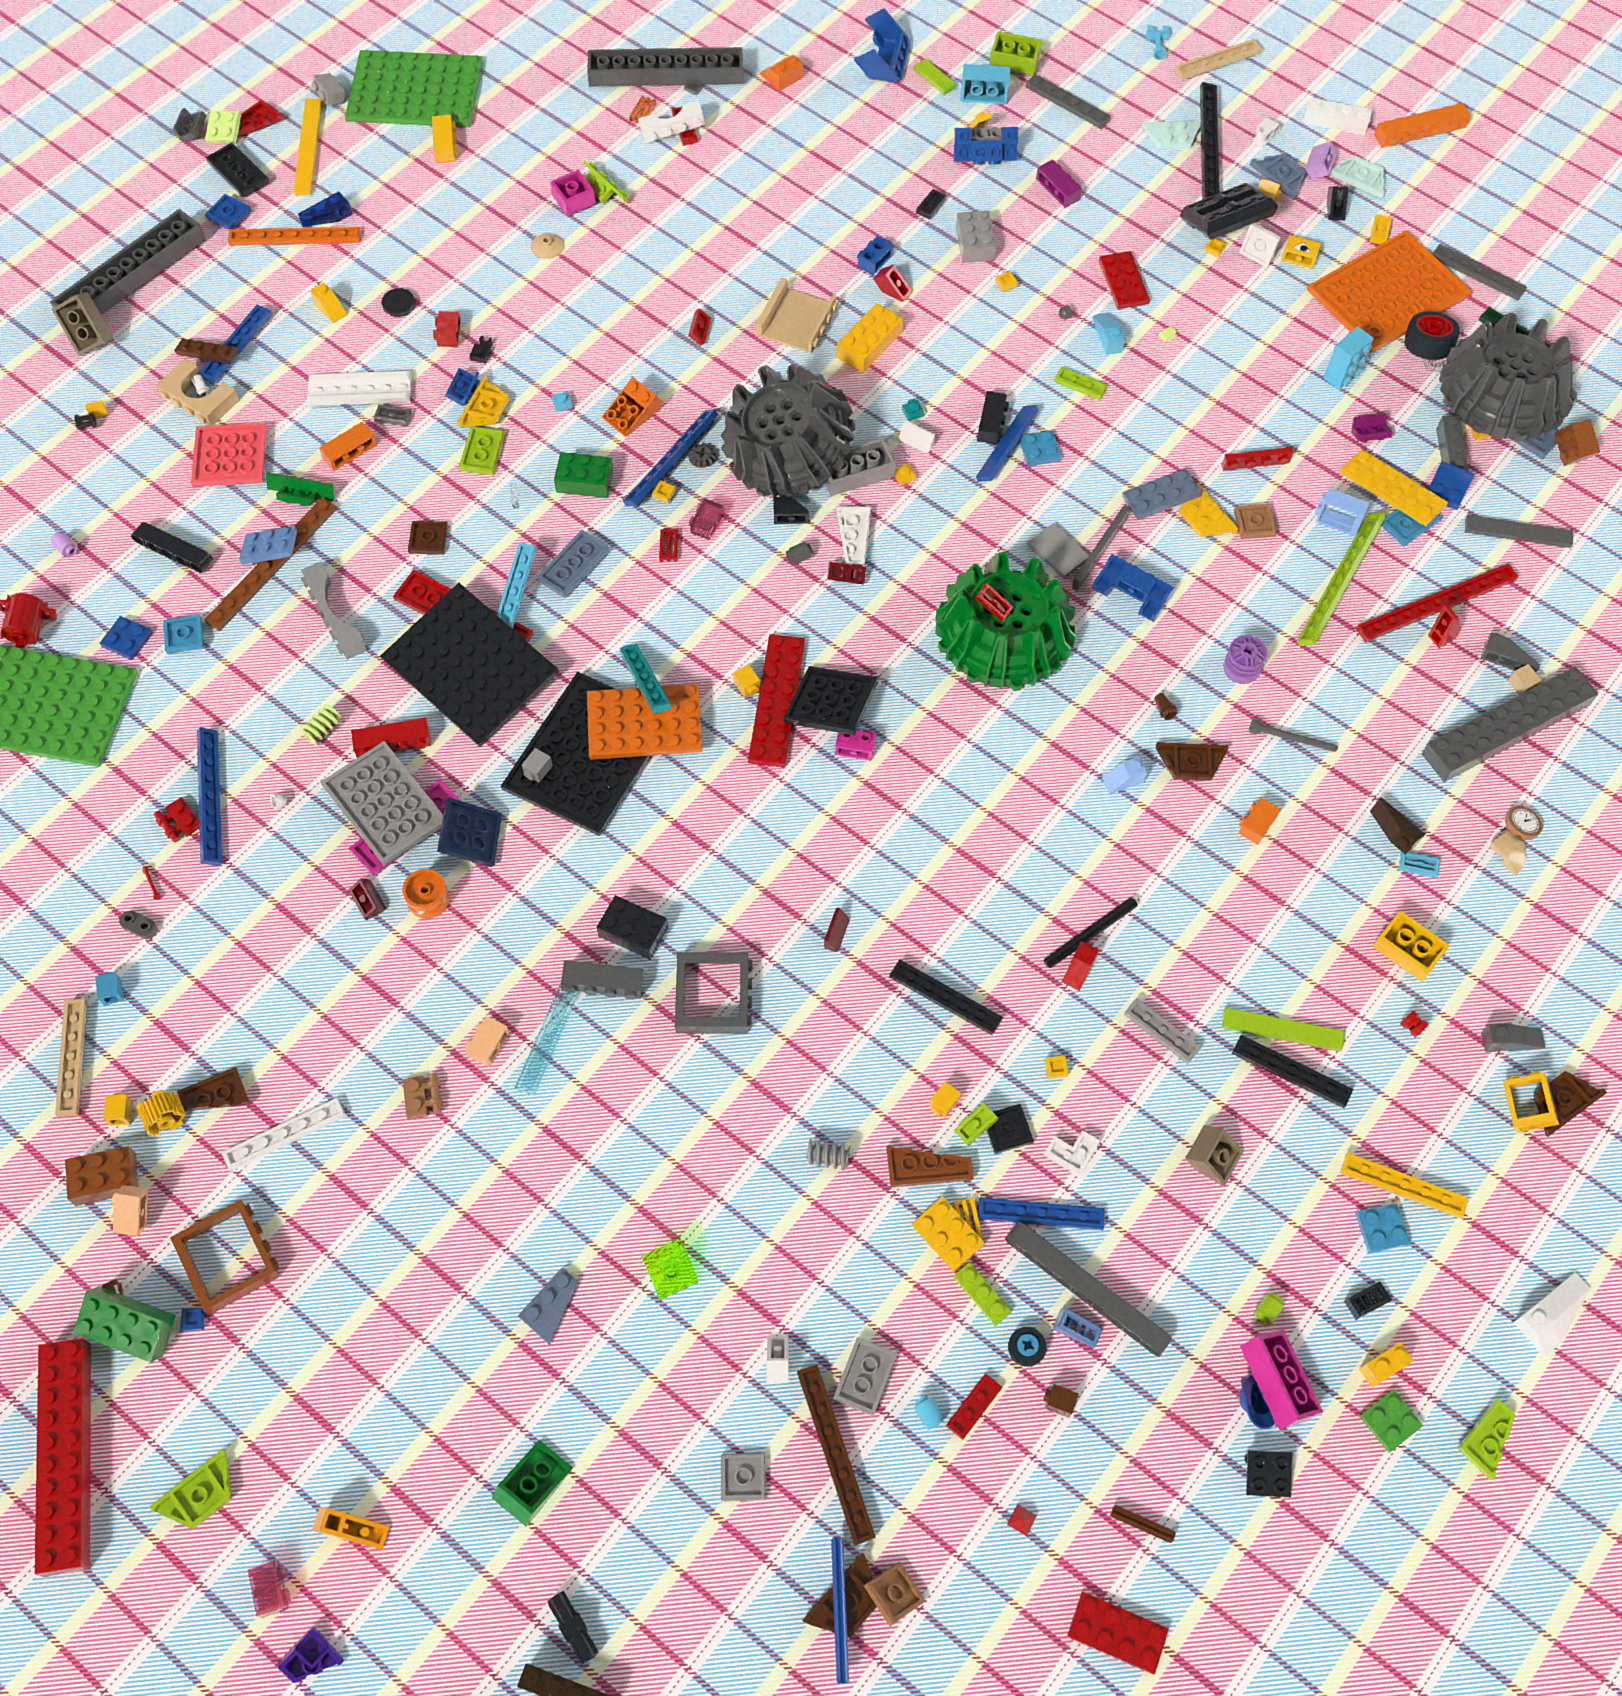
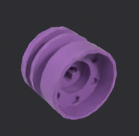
[1223,635,1268,684]

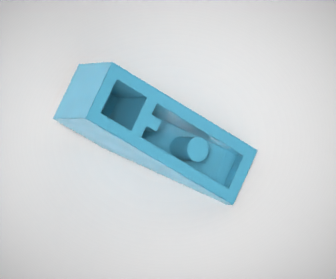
[1092,313,1125,355]

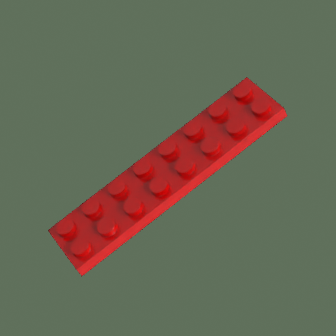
[393,569,534,642]
[748,634,805,768]

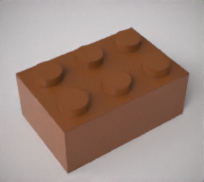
[65,1146,139,1206]

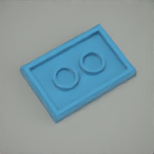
[1381,509,1443,547]

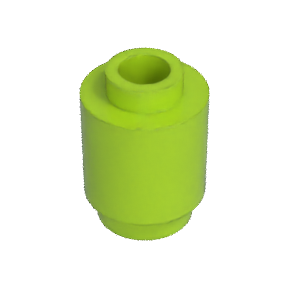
[1254,1293,1284,1326]

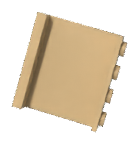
[756,277,838,354]

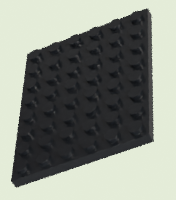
[380,583,559,747]
[501,671,650,836]

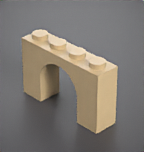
[157,359,240,426]

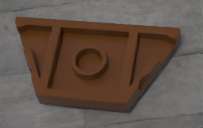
[1155,742,1228,781]
[1533,1071,1607,1137]
[802,1552,877,1638]

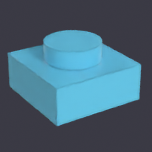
[551,391,573,412]

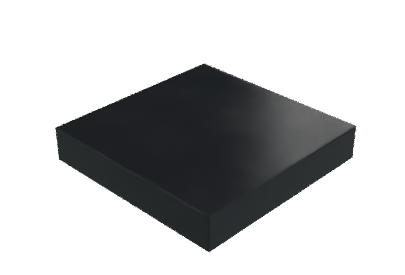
[986,1104,1034,1155]

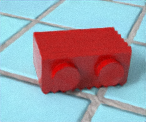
[433,311,461,347]

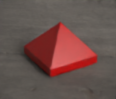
[1007,1504,1037,1536]

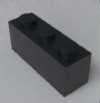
[977,391,1009,445]

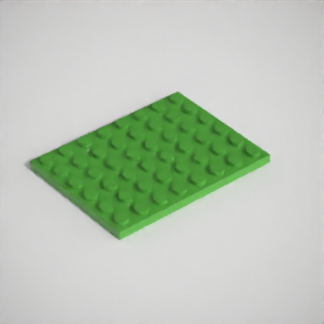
[345,50,482,128]
[0,645,138,767]

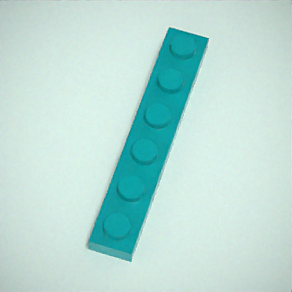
[620,644,671,714]

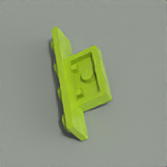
[582,160,630,204]

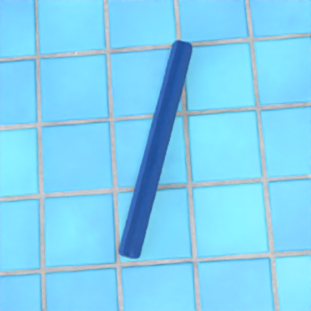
[831,1537,849,1684]

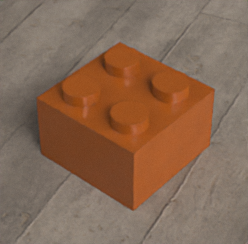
[1554,419,1600,466]

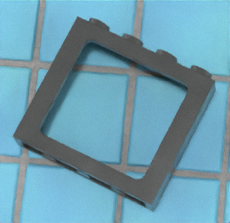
[675,952,753,1034]

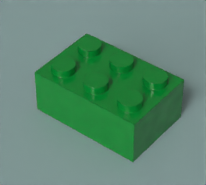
[554,452,613,498]

